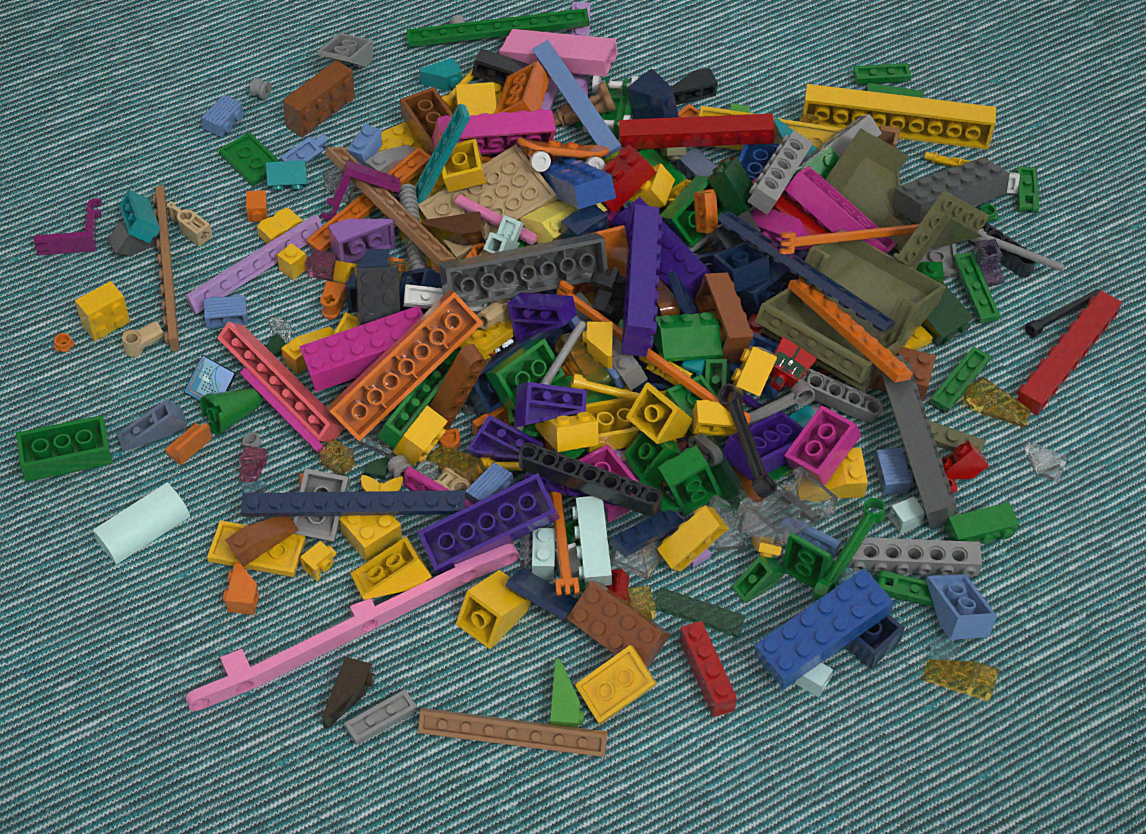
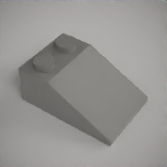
[317,33,373,68]
[293,468,351,542]

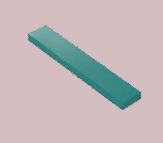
[415,104,471,204]

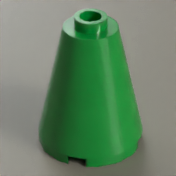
[200,388,262,435]

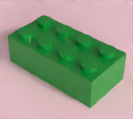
[16,415,113,482]

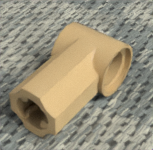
[476,298,510,330]
[122,321,164,357]

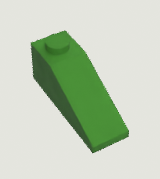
[550,658,584,728]

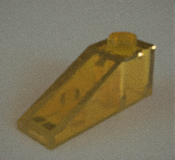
[963,376,1031,428]
[426,445,486,486]
[922,659,999,701]

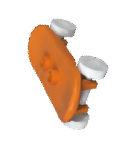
[516,137,610,172]

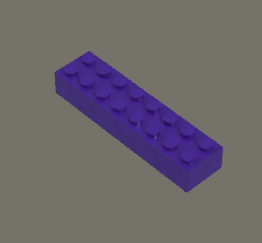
[621,204,662,357]

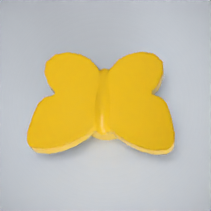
[361,475,403,492]

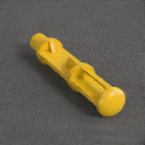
[924,152,971,167]

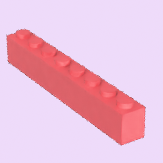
[217,322,345,443]

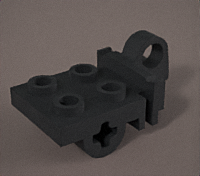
[589,267,626,324]

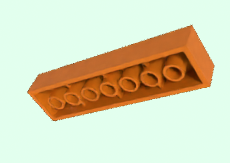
[327,290,483,441]

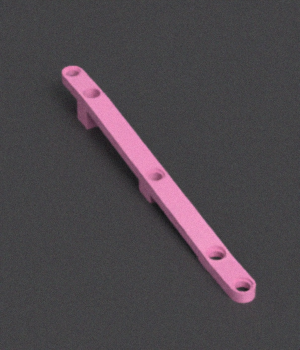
[185,544,520,711]

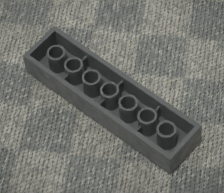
[439,233,608,306]
[880,354,958,529]

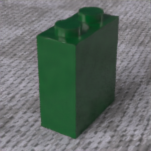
[708,156,753,216]
[921,281,973,347]

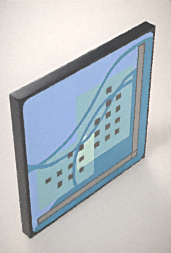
[184,355,237,401]

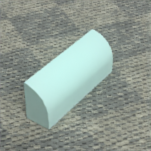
[93,482,190,565]

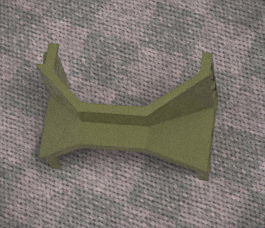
[825,128,989,269]

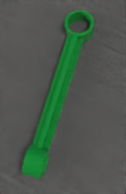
[813,498,886,600]

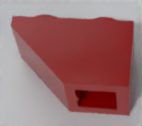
[942,440,989,479]

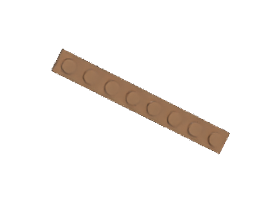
[418,708,608,757]

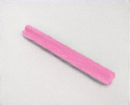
[455,195,538,245]

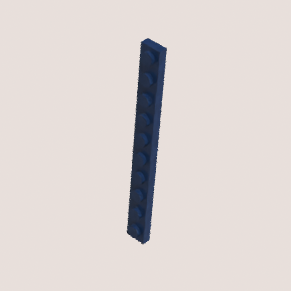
[718,211,896,332]
[241,490,465,517]

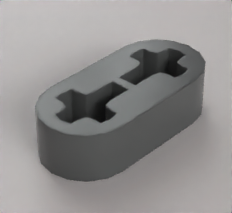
[688,433,723,467]

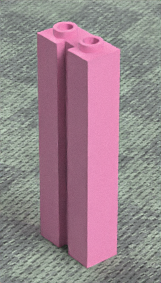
[499,29,618,76]

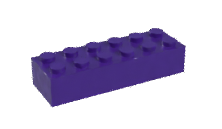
[610,197,711,298]
[417,473,560,575]

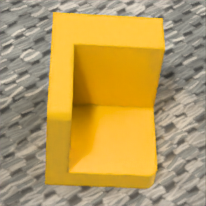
[333,261,358,283]

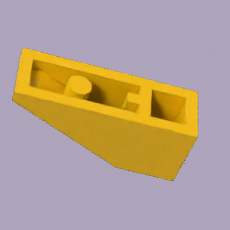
[281,326,335,375]

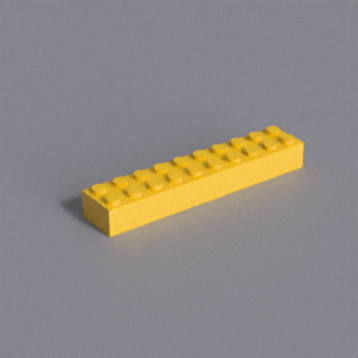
[801,84,996,150]

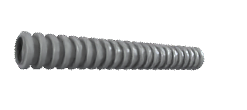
[398,184,427,270]

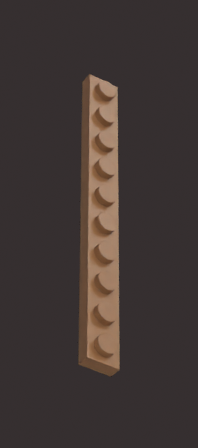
[325,146,456,267]
[153,185,180,352]

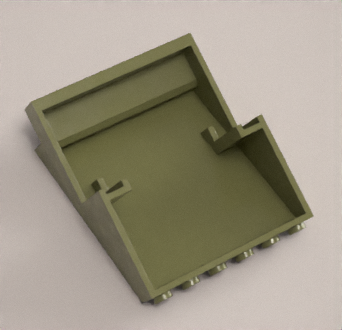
[755,229,946,393]

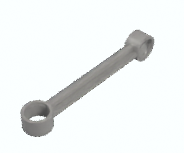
[711,381,815,446]

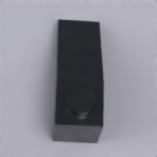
[671,68,718,105]

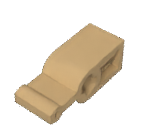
[167,201,212,247]

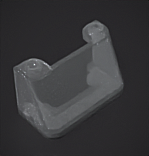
[733,466,838,546]

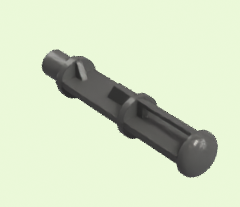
[772,480,818,522]

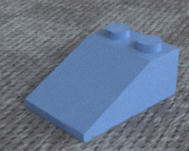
[926,574,997,640]

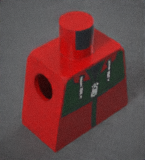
[769,337,817,391]

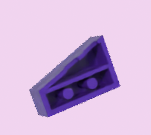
[507,292,577,341]
[514,382,587,428]
[467,415,545,462]

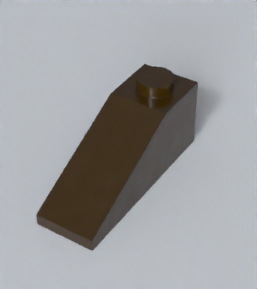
[322,657,375,729]

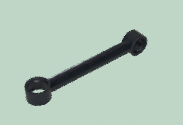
[718,384,776,499]

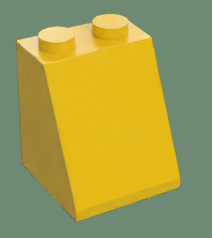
[455,82,497,116]
[626,382,694,444]
[456,570,531,649]

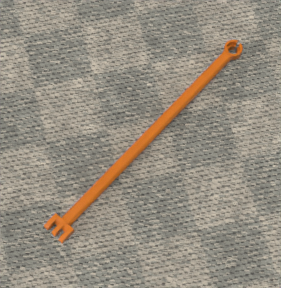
[779,224,919,254]
[556,281,751,425]
[543,421,579,596]

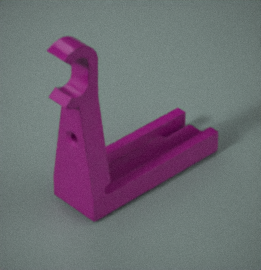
[321,160,401,220]
[34,198,102,255]

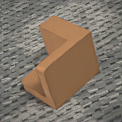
[879,125,900,148]

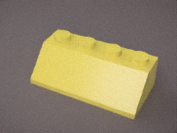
[520,199,607,244]

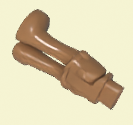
[553,81,616,126]

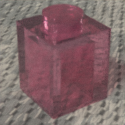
[305,249,337,281]

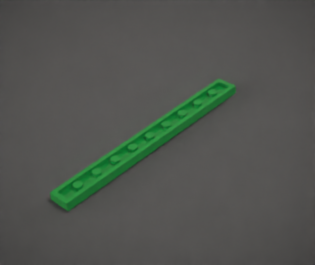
[406,8,590,47]

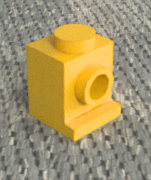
[300,541,336,582]

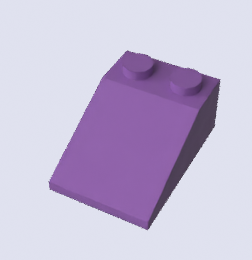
[329,219,396,263]

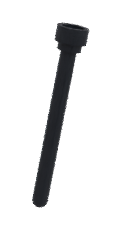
[1025,289,1100,338]

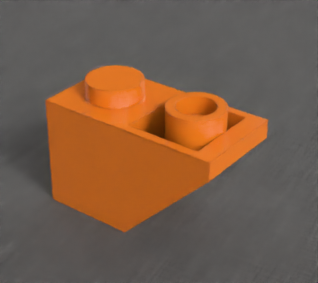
[223,562,259,615]

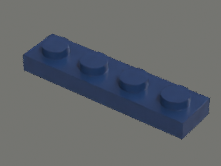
[610,510,685,558]

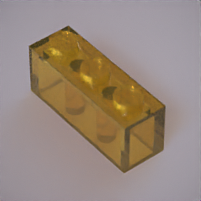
[554,331,611,397]

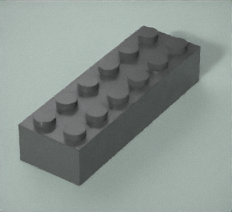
[893,157,1010,224]

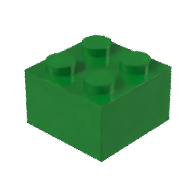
[623,431,682,486]

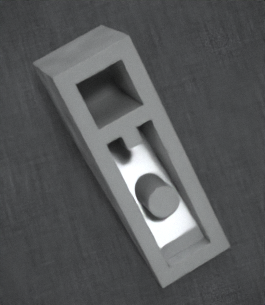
[365,144,415,173]

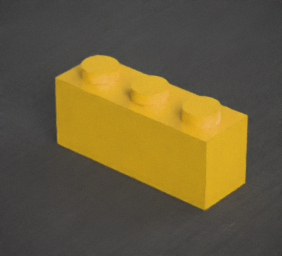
[657,505,729,572]

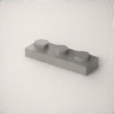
[344,689,417,745]

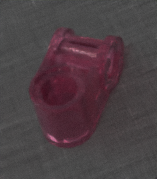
[239,446,268,482]

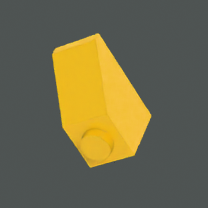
[583,322,613,369]
[692,400,737,436]

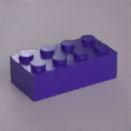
[722,411,804,480]

